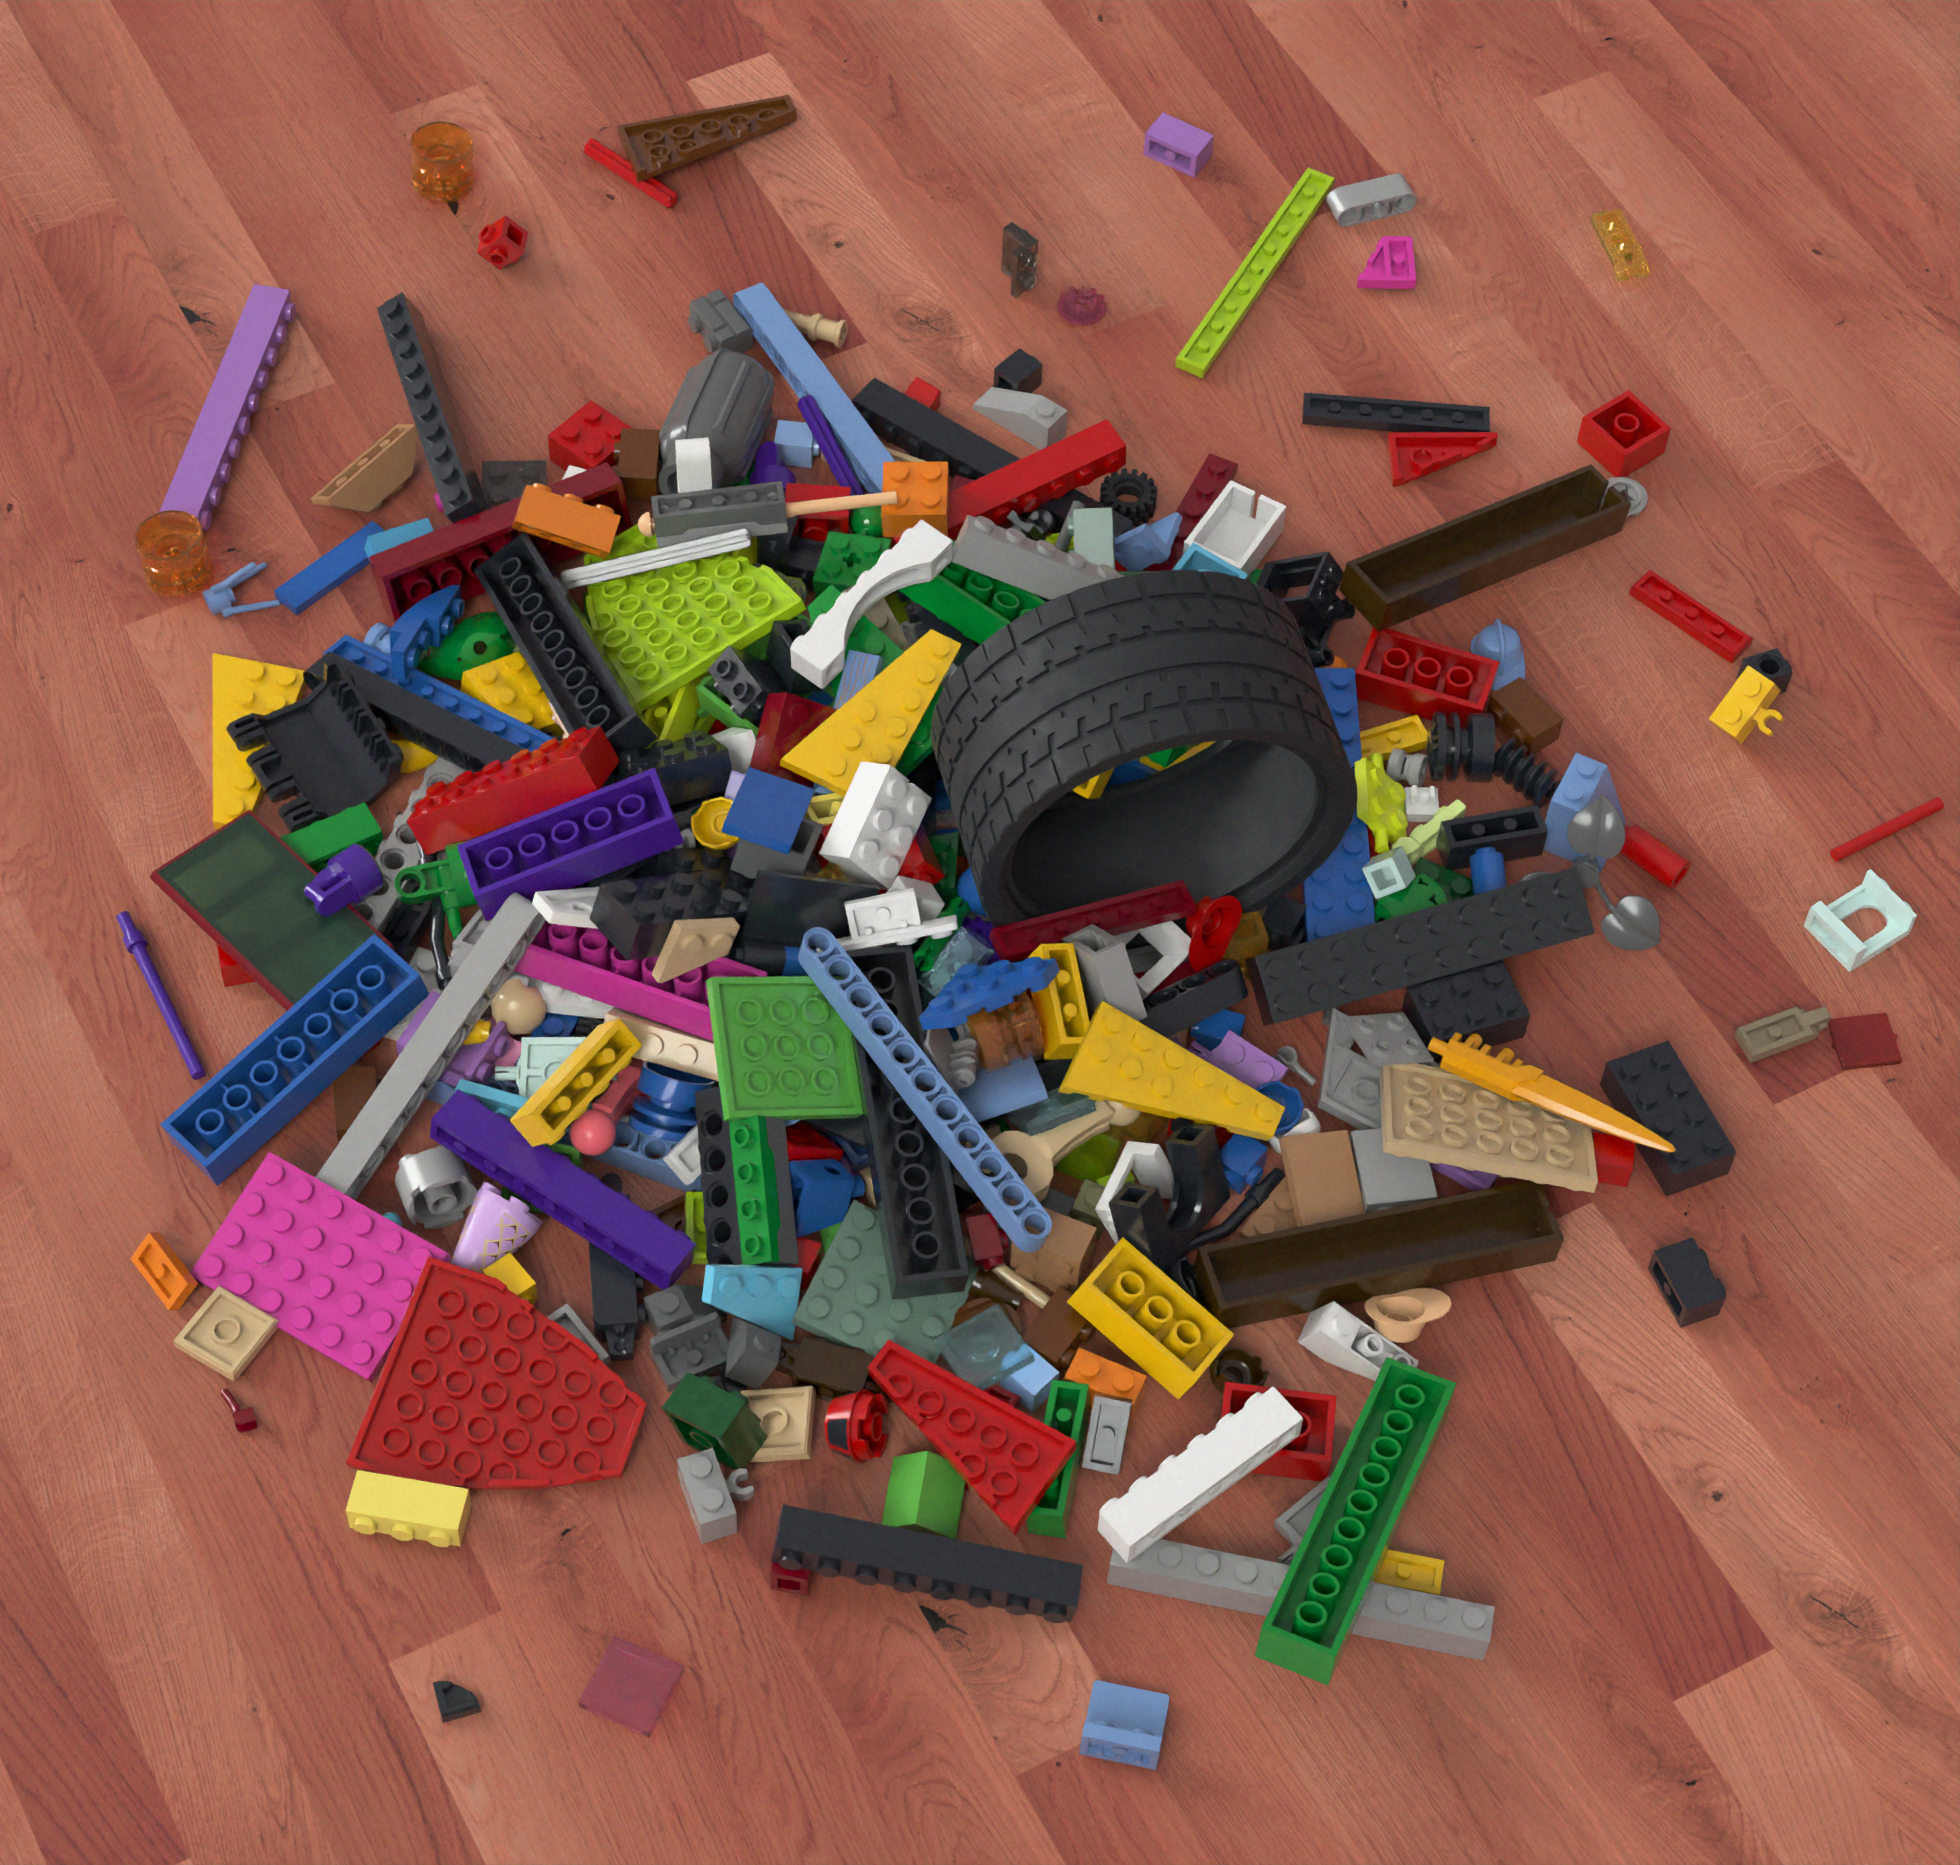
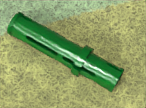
[913,897,971,971]

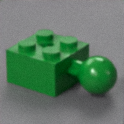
[812,506,892,598]

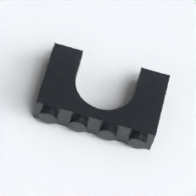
[1109,1121,1231,1272]

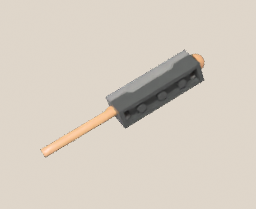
[638,481,897,548]

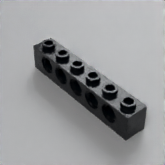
[695,1086,742,1308]

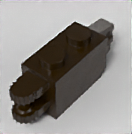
[774,1337,892,1403]

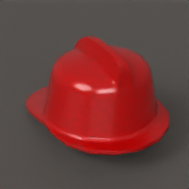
[1186,895,1242,972]

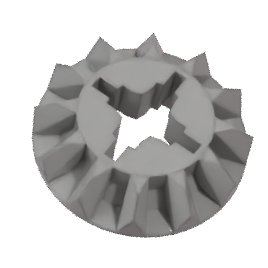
[1601,477,1648,520]

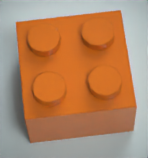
[881,462,949,537]

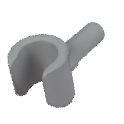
[1272,1046,1317,1086]

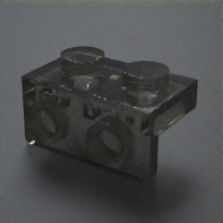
[1001,222,1038,298]

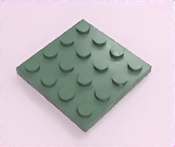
[791,1200,983,1364]

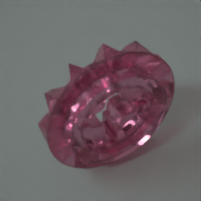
[1057,285,1106,326]

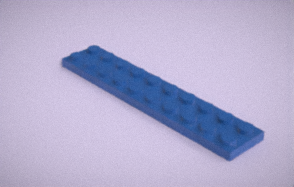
[1302,668,1375,942]

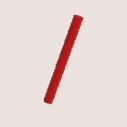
[1830,797,1944,862]

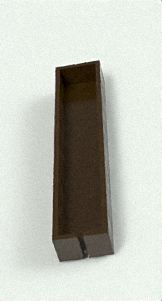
[1339,464,1631,632]
[1193,1180,1564,1329]

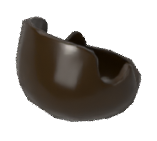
[1210,1347,1269,1395]

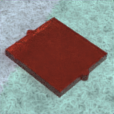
[1828,1013,1902,1070]

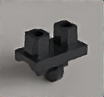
[1007,509,1055,542]

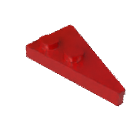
[1387,432,1498,487]

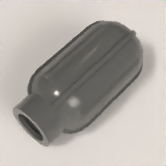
[658,348,775,495]

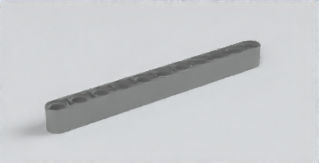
[315,892,546,1200]

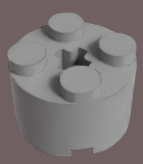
[395,1145,477,1229]

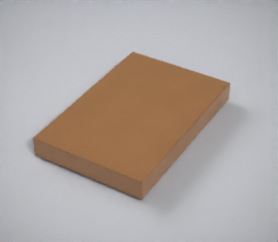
[1279,1130,1365,1227]

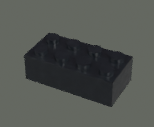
[1600,1040,1736,1196]

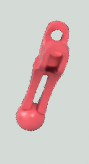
[569,1057,649,1156]

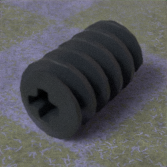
[1493,737,1561,808]

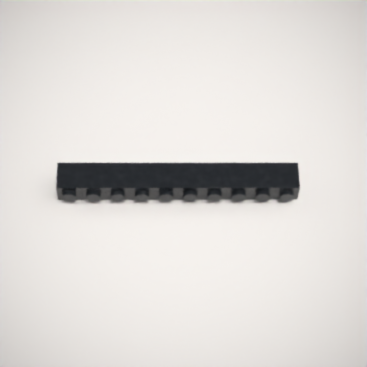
[377,292,489,523]
[852,378,1133,538]

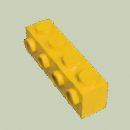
[510,1018,642,1147]

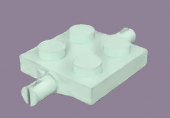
[495,1037,618,1110]

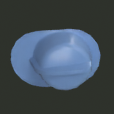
[1471,619,1526,691]

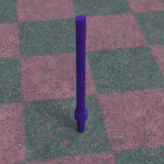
[116,911,206,1080]

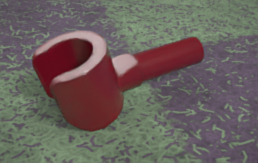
[220,1389,258,1433]

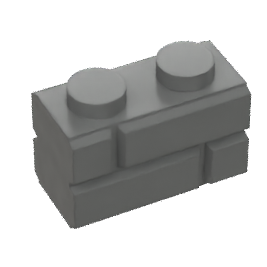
[687,289,753,353]

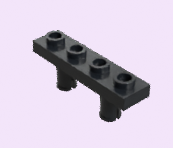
[1298,594,1355,668]

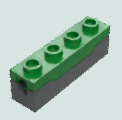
[729,1115,799,1266]

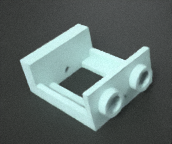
[1804,869,1917,972]

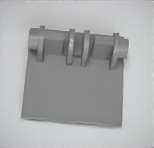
[1343,1012,1434,1067]
[923,1028,980,1096]

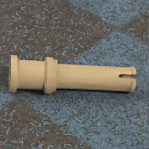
[783,309,848,348]

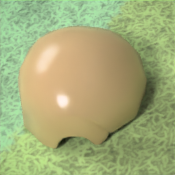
[491,979,547,1035]

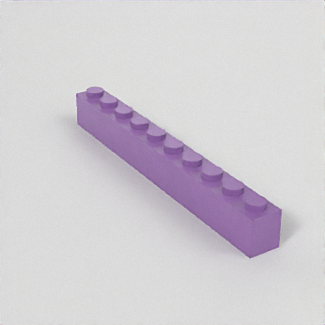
[158,284,296,542]

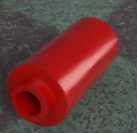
[1619,824,1691,890]

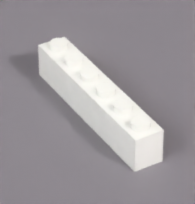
[1097,1386,1303,1563]

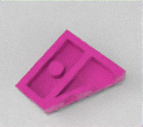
[1357,236,1416,289]

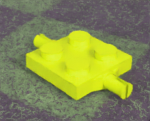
[1354,753,1408,854]

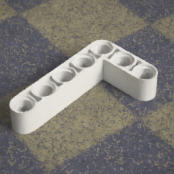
[675,437,712,493]

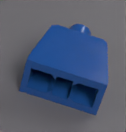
[789,1159,865,1238]

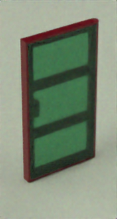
[150,810,394,1011]

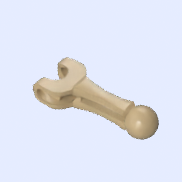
[981,1099,1142,1206]

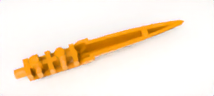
[1428,1032,1676,1152]

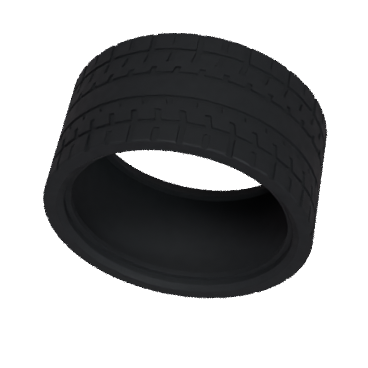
[931,570,1358,950]

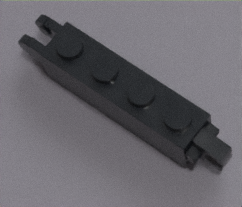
[589,1172,646,1361]

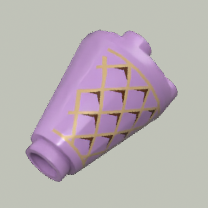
[451,1182,543,1274]

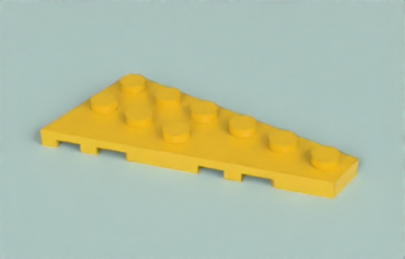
[212,653,307,835]
[1058,1001,1285,1141]

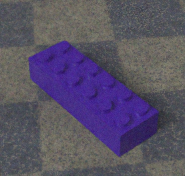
[457,767,684,922]

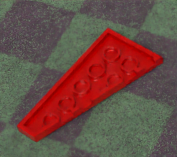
[867,1339,1077,1536]

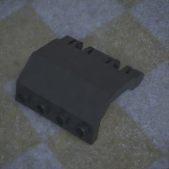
[226,657,404,833]

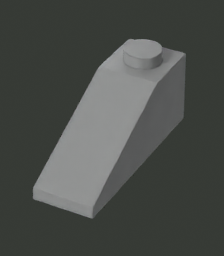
[973,387,1067,450]

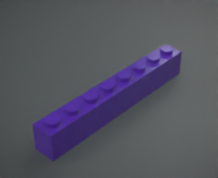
[430,1089,696,1290]

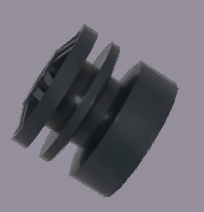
[1426,711,1495,783]

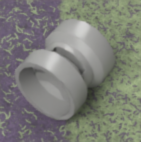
[1386,748,1428,787]

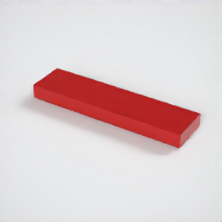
[1629,570,1753,664]

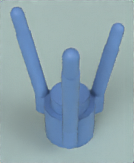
[202,562,281,618]

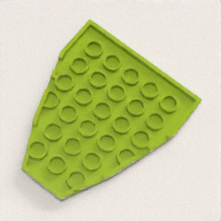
[584,524,806,711]

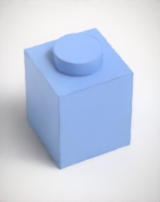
[774,420,820,468]
[1000,1345,1059,1413]

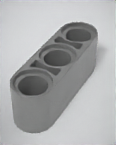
[1326,174,1417,227]

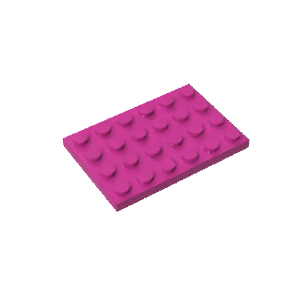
[190,1152,451,1383]

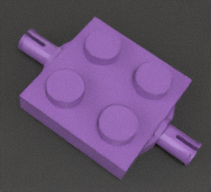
[1188,1030,1289,1090]

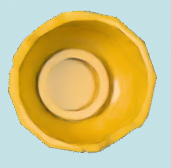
[691,797,740,850]

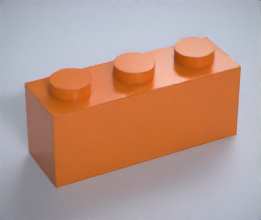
[512,483,621,559]

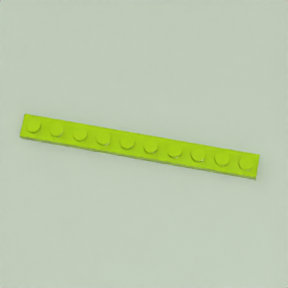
[1175,168,1335,378]

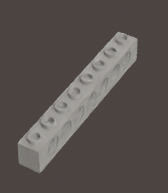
[313,756,466,979]

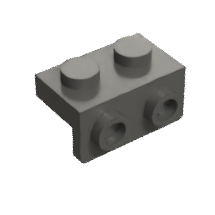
[650,1312,729,1392]

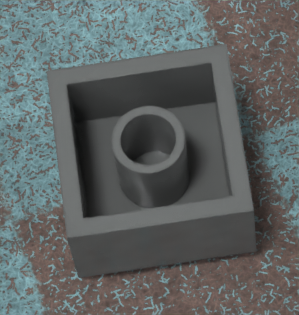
[730,818,824,879]

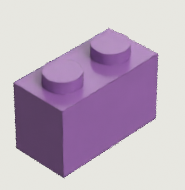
[1143,113,1214,178]

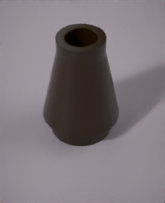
[967,1268,1024,1311]

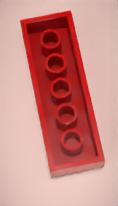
[406,726,620,855]

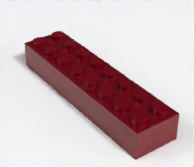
[369,462,632,624]

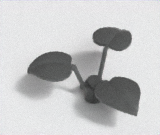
[1515,795,1661,951]

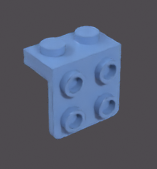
[1115,512,1182,571]

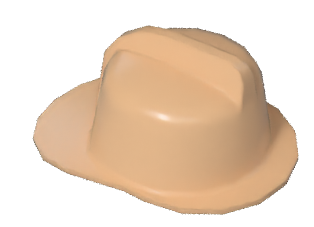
[1364,1288,1452,1343]

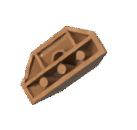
[310,424,418,513]

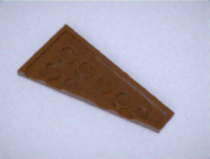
[617,95,797,182]

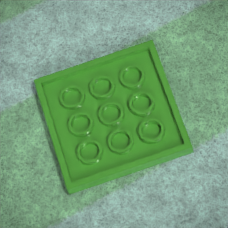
[706,976,863,1121]

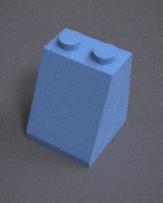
[1543,753,1626,873]

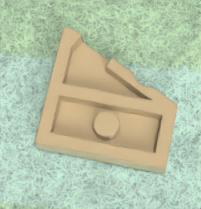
[652,917,740,983]

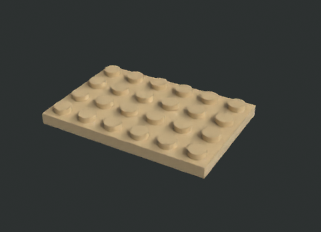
[1379,1063,1598,1193]

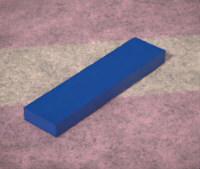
[274,521,385,616]

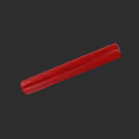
[583,138,678,208]

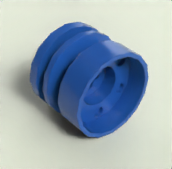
[628,1061,715,1142]

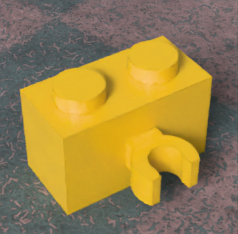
[1709,666,1784,744]

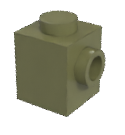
[1069,1179,1105,1241]

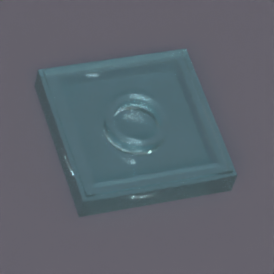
[1007,1087,1097,1136]
[934,1304,1035,1390]

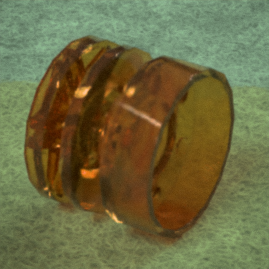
[410,121,474,203]
[134,510,213,598]
[967,992,1045,1073]

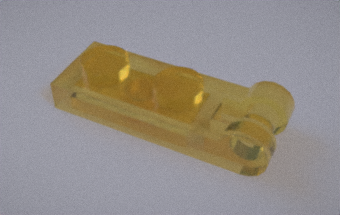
[1590,208,1649,281]

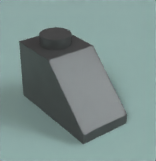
[644,1284,727,1337]
[725,1317,781,1390]

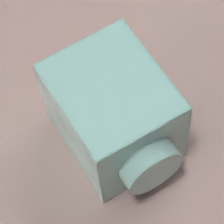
[1362,846,1416,899]

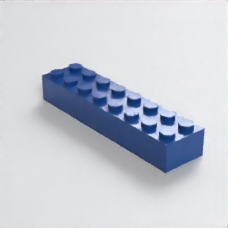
[160,934,429,1186]

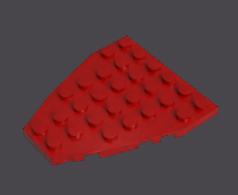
[346,1256,648,1490]

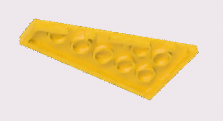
[780,629,961,797]

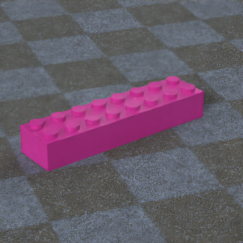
[483,921,768,1042]

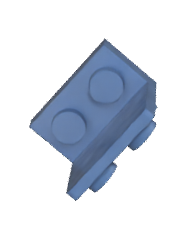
[1079,1680,1170,1770]

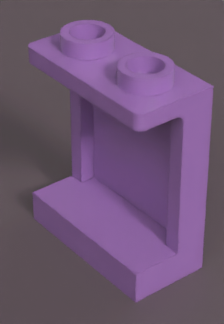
[396,990,510,1087]

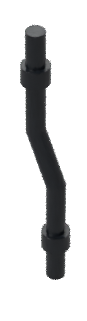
[416,841,452,991]
[1176,1167,1285,1260]

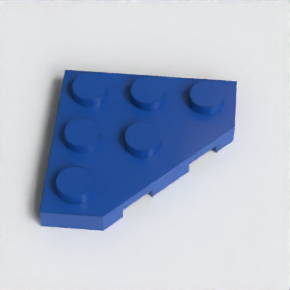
[919,957,1059,1030]

